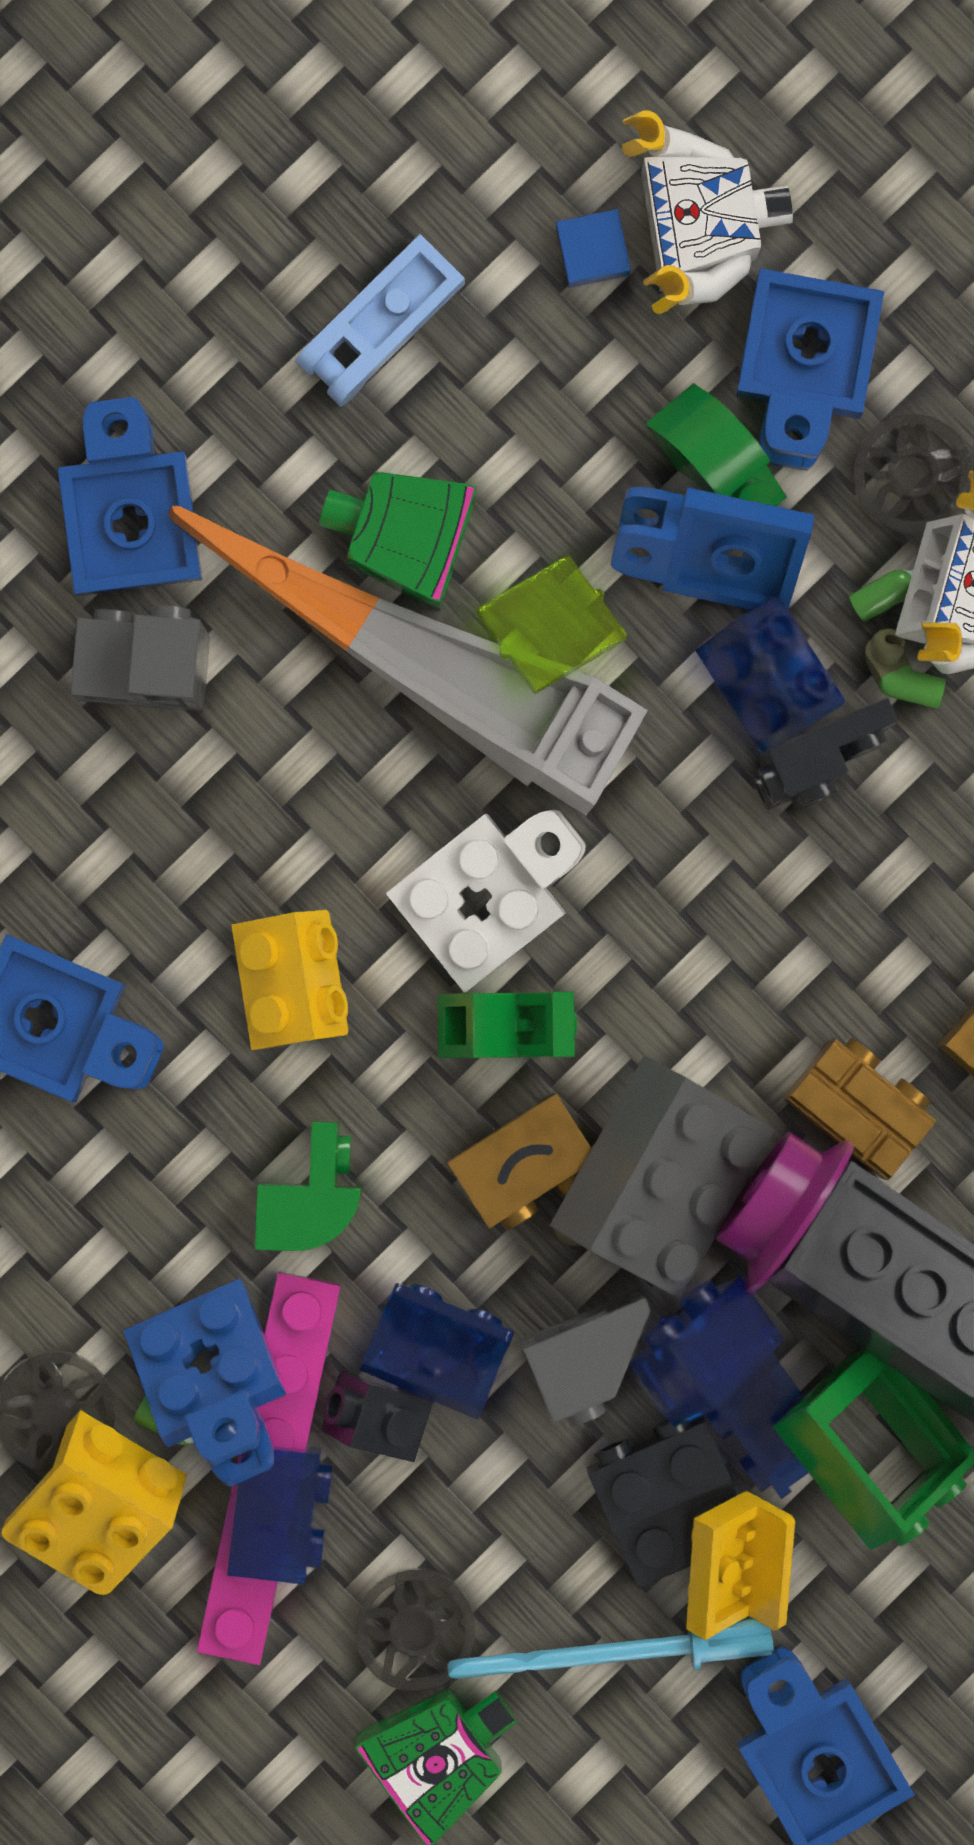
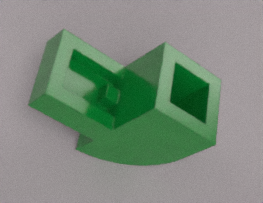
[645,383,787,506]
[437,991,577,1058]
[255,1121,363,1251]

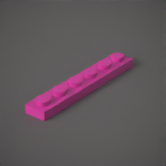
[197,1271,341,1665]

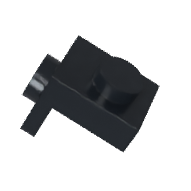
[322,1371,434,1462]

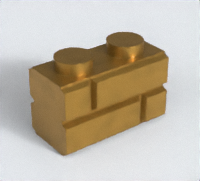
[783,1037,936,1181]

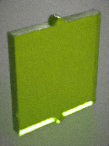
[476,555,628,695]

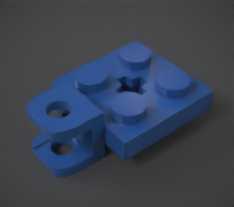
[736,268,884,471]
[58,397,203,596]
[611,487,814,617]
[0,934,165,1102]
[123,1278,287,1486]
[736,1645,915,1845]

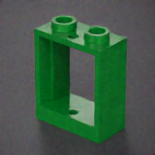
[773,1347,974,1550]

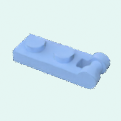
[295,234,465,407]

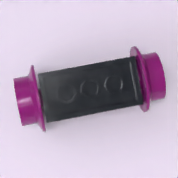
[716,1132,974,1424]

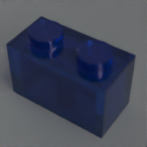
[629,1276,785,1427]

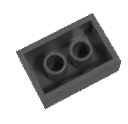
[549,1056,775,1299]

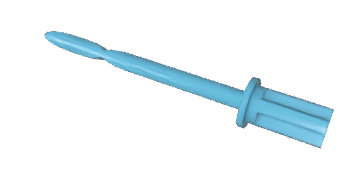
[447,1619,774,1679]

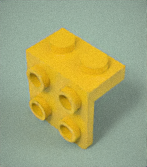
[1,1410,187,1595]

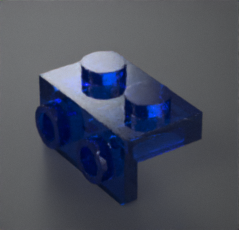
[695,597,845,755]
[359,1283,514,1420]
[701,1345,808,1499]
[227,1446,333,1585]

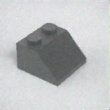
[521,1289,650,1427]

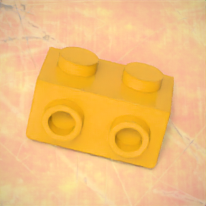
[231,910,348,1050]
[686,1491,795,1640]

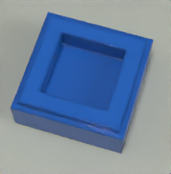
[555,209,631,288]

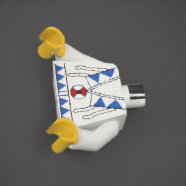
[622,110,793,314]
[895,470,974,674]

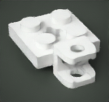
[386,810,586,993]

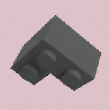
[70,606,210,712]

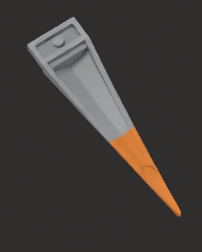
[168,506,648,815]

